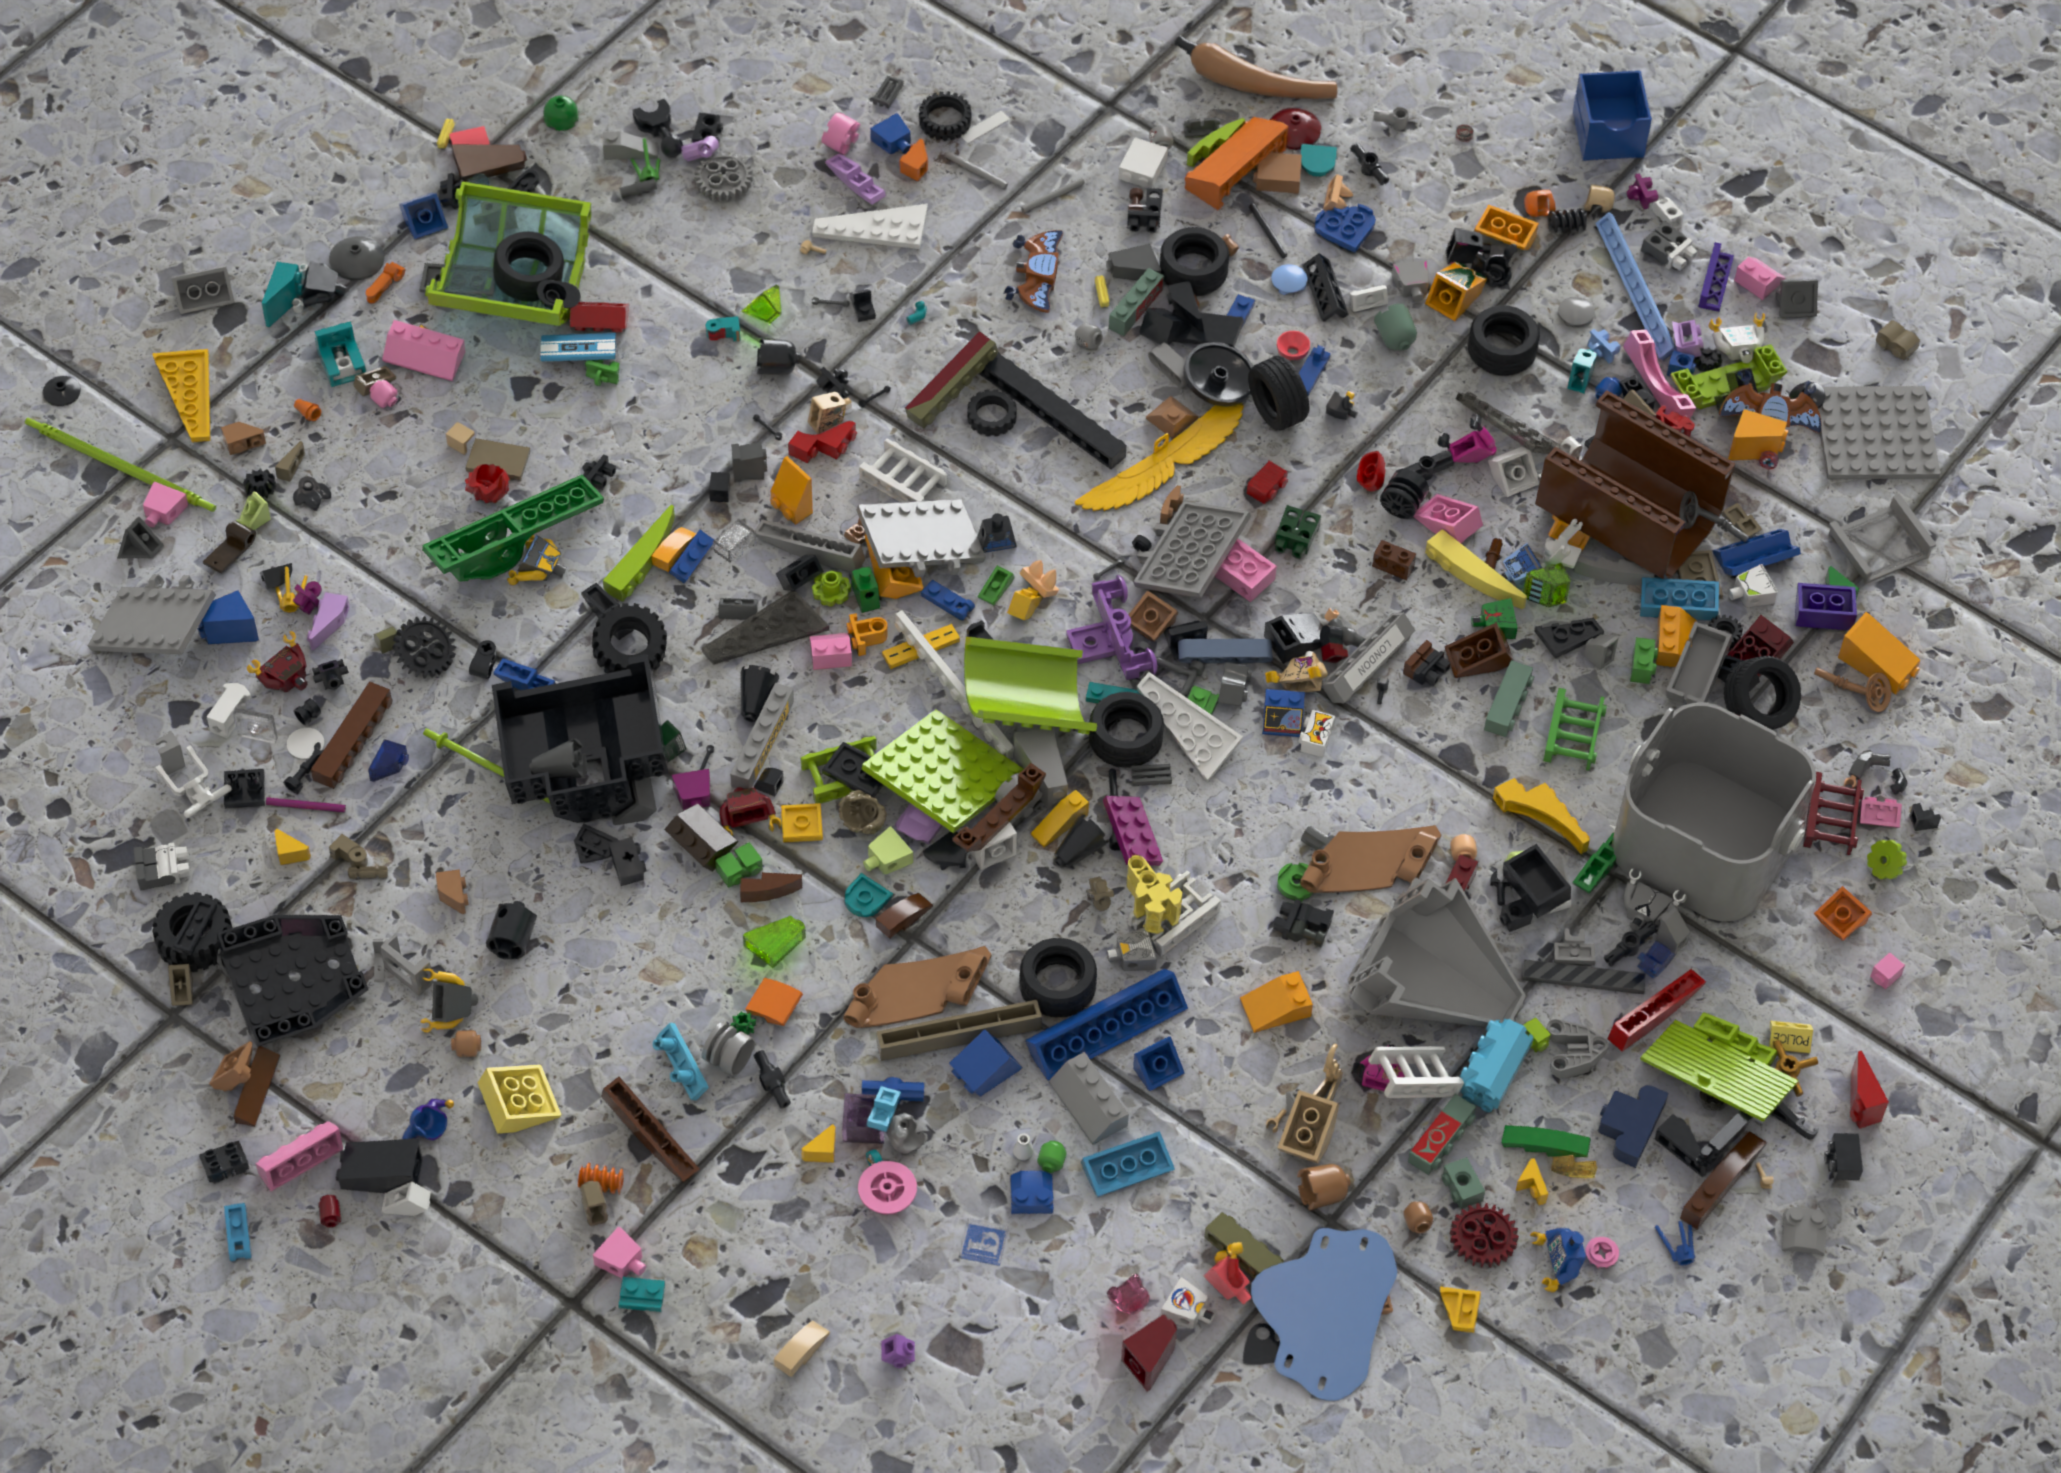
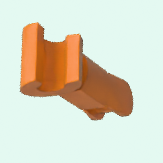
[365,261,405,304]

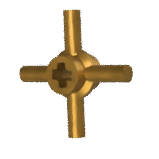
[1773,1040,1818,1097]

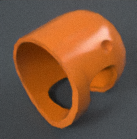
[1524,189,1556,217]

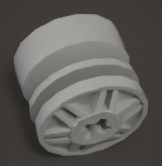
[702,1021,755,1076]

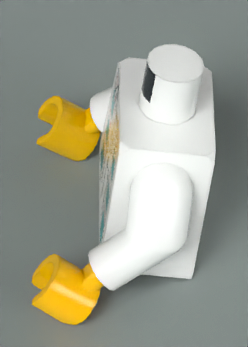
[1708,313,1765,363]

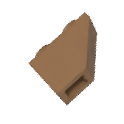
[221,422,266,455]
[436,869,469,914]

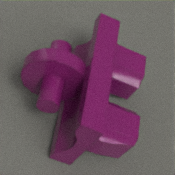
[1626,173,1659,210]
[293,581,322,615]

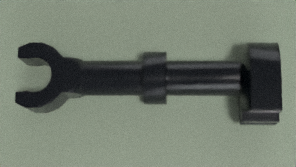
[283,742,323,795]

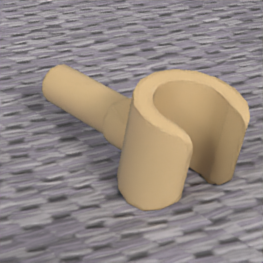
[800,240,826,254]
[1266,1109,1287,1133]
[1755,1162,1774,1189]

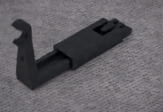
[1694,1102,1819,1167]

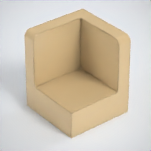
[446,422,475,455]

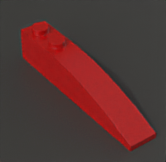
[1607,969,1706,1052]

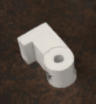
[1652,197,1684,229]
[1560,436,1583,461]

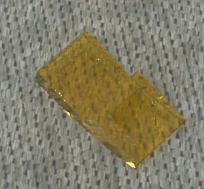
[1551,1155,1597,1178]

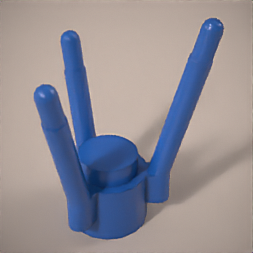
[1655,1221,1696,1266]

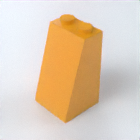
[1838,612,1920,695]

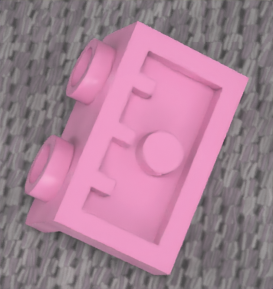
[1859,797,1902,828]

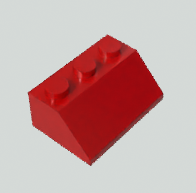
[570,302,629,332]

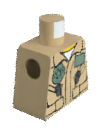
[808,392,852,434]

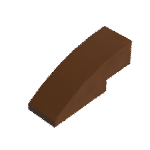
[740,872,803,902]
[876,893,933,939]

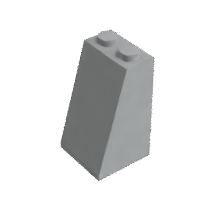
[1013,727,1068,810]

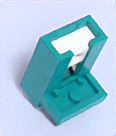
[315,321,366,387]

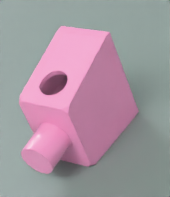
[143,482,188,528]
[593,1226,646,1278]

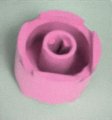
[822,112,860,155]

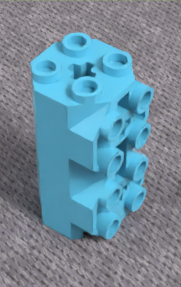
[1460,1019,1533,1112]

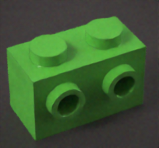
[1630,637,1658,684]

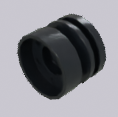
[1380,468,1429,519]

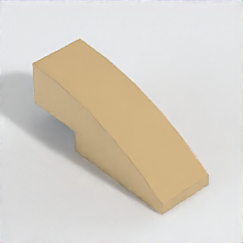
[774,1321,830,1377]

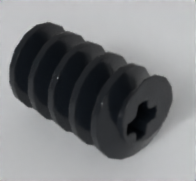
[1548,208,1587,233]

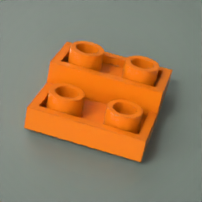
[745,978,803,1026]

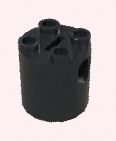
[486,901,537,960]

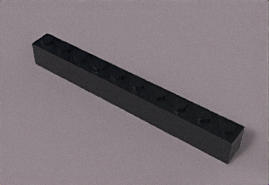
[978,351,1127,470]

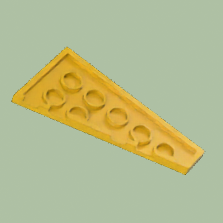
[152,349,211,442]

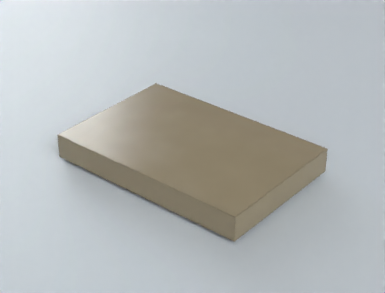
[465,438,531,481]
[1677,550,1723,599]

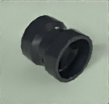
[293,698,321,725]

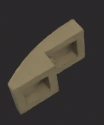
[1721,503,1762,537]

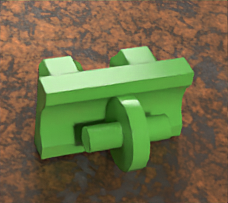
[585,360,620,386]

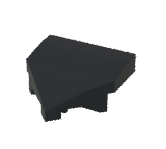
[573,823,619,864]
[923,831,968,870]

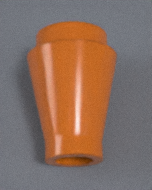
[294,399,321,421]

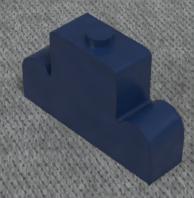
[1598,1085,1669,1168]

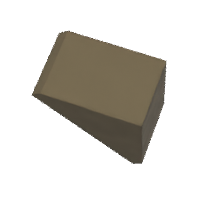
[168,964,193,1006]

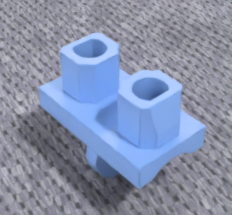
[1587,329,1621,364]

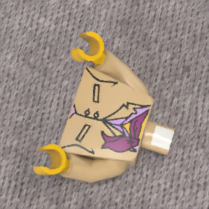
[1265,651,1328,693]

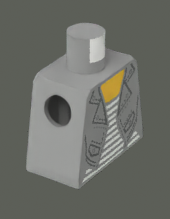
[1107,928,1157,971]

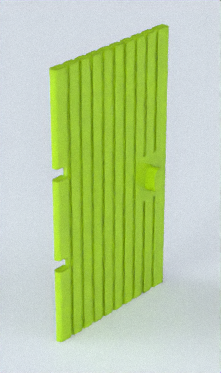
[1640,1019,1798,1122]

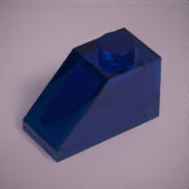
[368,739,409,782]

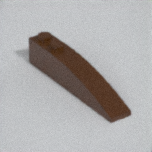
[601,1076,700,1183]
[1680,1131,1767,1230]

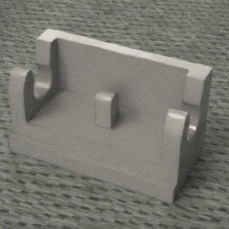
[155,731,186,775]

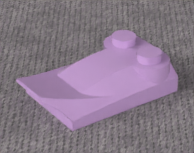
[895,803,942,845]

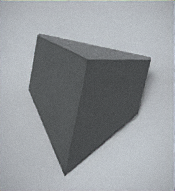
[117,517,164,559]

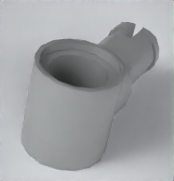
[1373,107,1409,131]

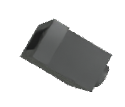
[731,442,767,482]

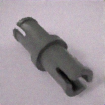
[619,178,657,199]

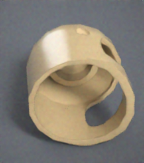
[1583,184,1615,213]

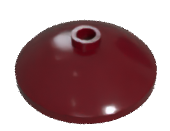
[1270,108,1321,150]

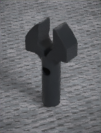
[1490,870,1510,906]

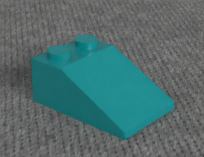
[261,261,303,327]

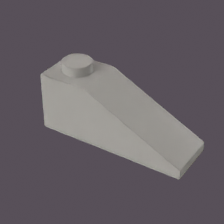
[603,131,658,160]

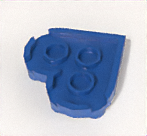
[1315,204,1376,253]

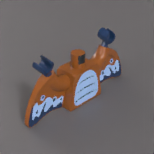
[1003,230,1063,313]
[1719,369,1822,433]

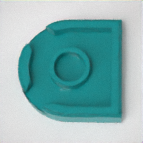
[1301,144,1337,177]
[845,873,893,917]

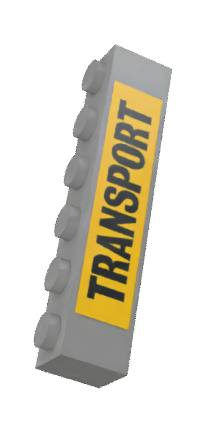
[730,683,794,789]

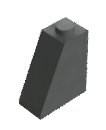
[1106,244,1161,281]

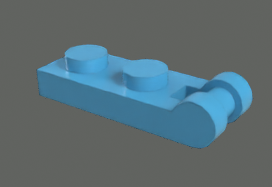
[224,1203,252,1262]

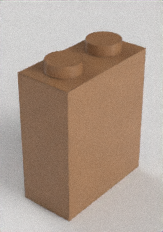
[1253,152,1302,194]

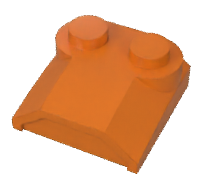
[1814,886,1872,941]

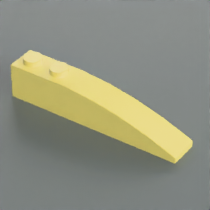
[1425,529,1527,609]

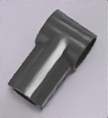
[1301,826,1335,850]

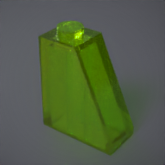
[743,915,806,968]

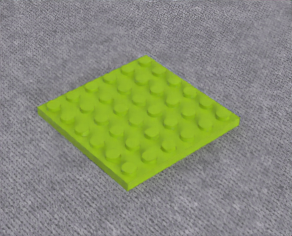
[862,709,1024,833]

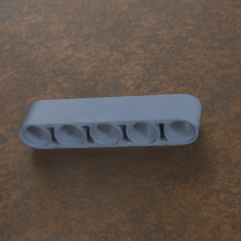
[1178,639,1273,663]

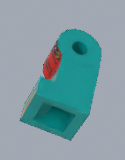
[705,316,741,342]

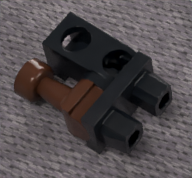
[1127,188,1163,233]

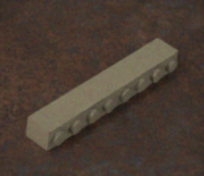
[876,1000,1042,1061]

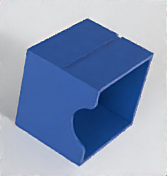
[1572,70,1652,161]

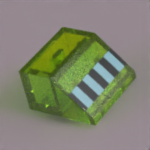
[1523,563,1571,608]

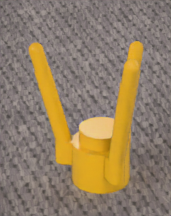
[275,567,308,613]

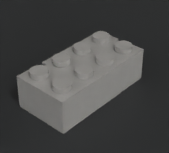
[1666,622,1732,704]

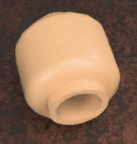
[1450,834,1477,861]

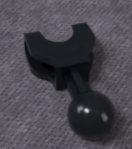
[632,99,683,157]

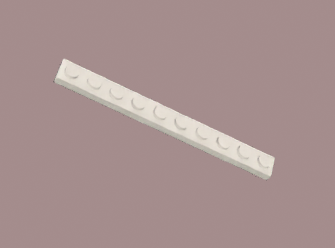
[894,610,1014,759]

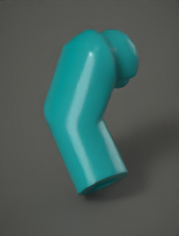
[906,301,927,325]

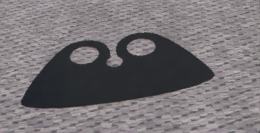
[1243,1323,1293,1365]

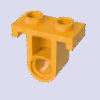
[846,613,888,656]

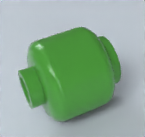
[1037,1140,1067,1173]

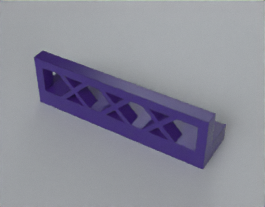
[1698,242,1734,312]

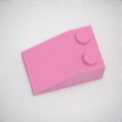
[1413,494,1483,543]

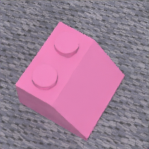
[1734,257,1785,300]
[809,633,852,670]

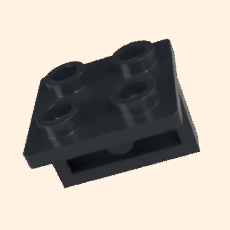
[1163,620,1208,661]

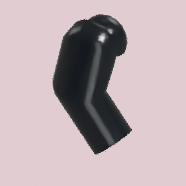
[1890,768,1908,795]

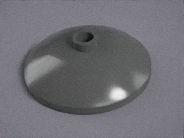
[329,236,384,280]

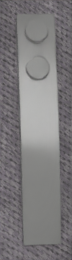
[753,520,866,572]

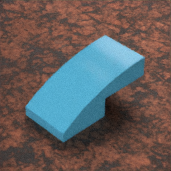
[867,1086,901,1132]

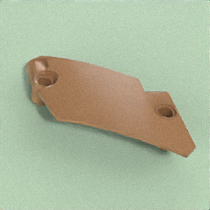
[1300,825,1441,894]
[843,946,992,1028]

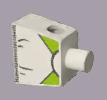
[1728,564,1778,607]

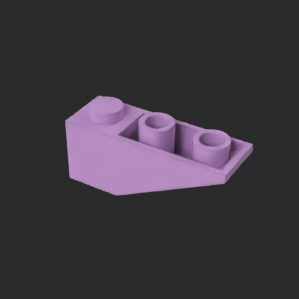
[307,592,350,650]

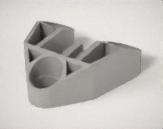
[1546,1019,1608,1078]

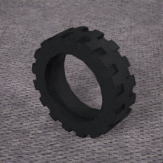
[967,389,1017,437]

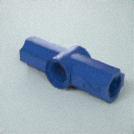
[861,1077,924,1103]

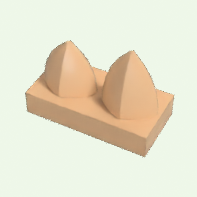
[1323,174,1353,211]
[1019,560,1059,598]

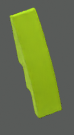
[1187,118,1245,168]
[1693,1012,1777,1066]

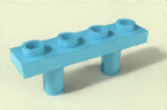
[653,1023,709,1101]

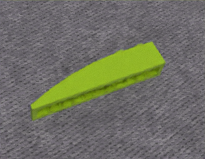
[603,504,675,602]

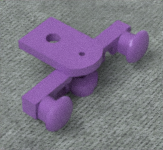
[1066,575,1157,680]

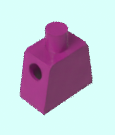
[672,769,710,810]

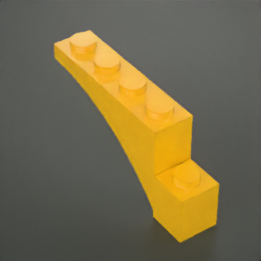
[1493,778,1590,854]

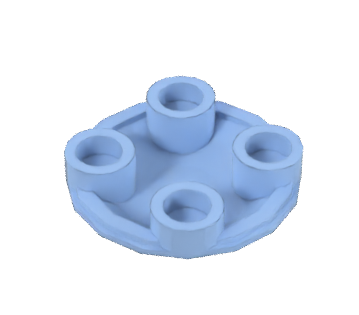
[1271,264,1307,295]

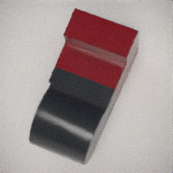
[1320,625,1348,663]

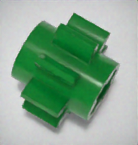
[731,1011,756,1035]

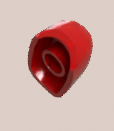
[1357,451,1386,492]

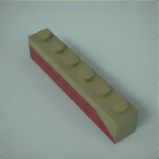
[905,331,998,429]

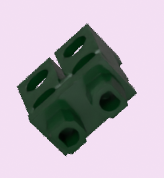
[1275,505,1321,559]

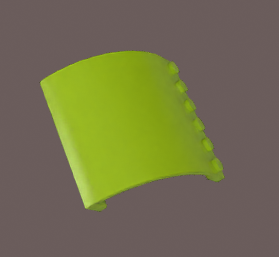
[964,637,1097,734]

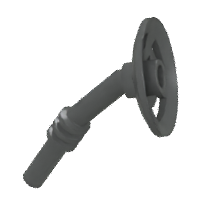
[1680,491,1750,543]

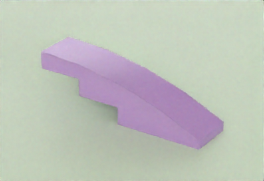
[825,153,886,205]

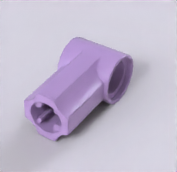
[682,136,719,162]

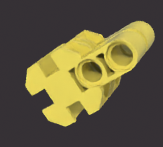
[1126,855,1183,934]

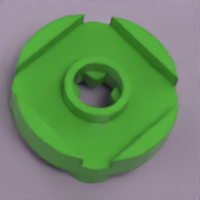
[1277,863,1314,902]

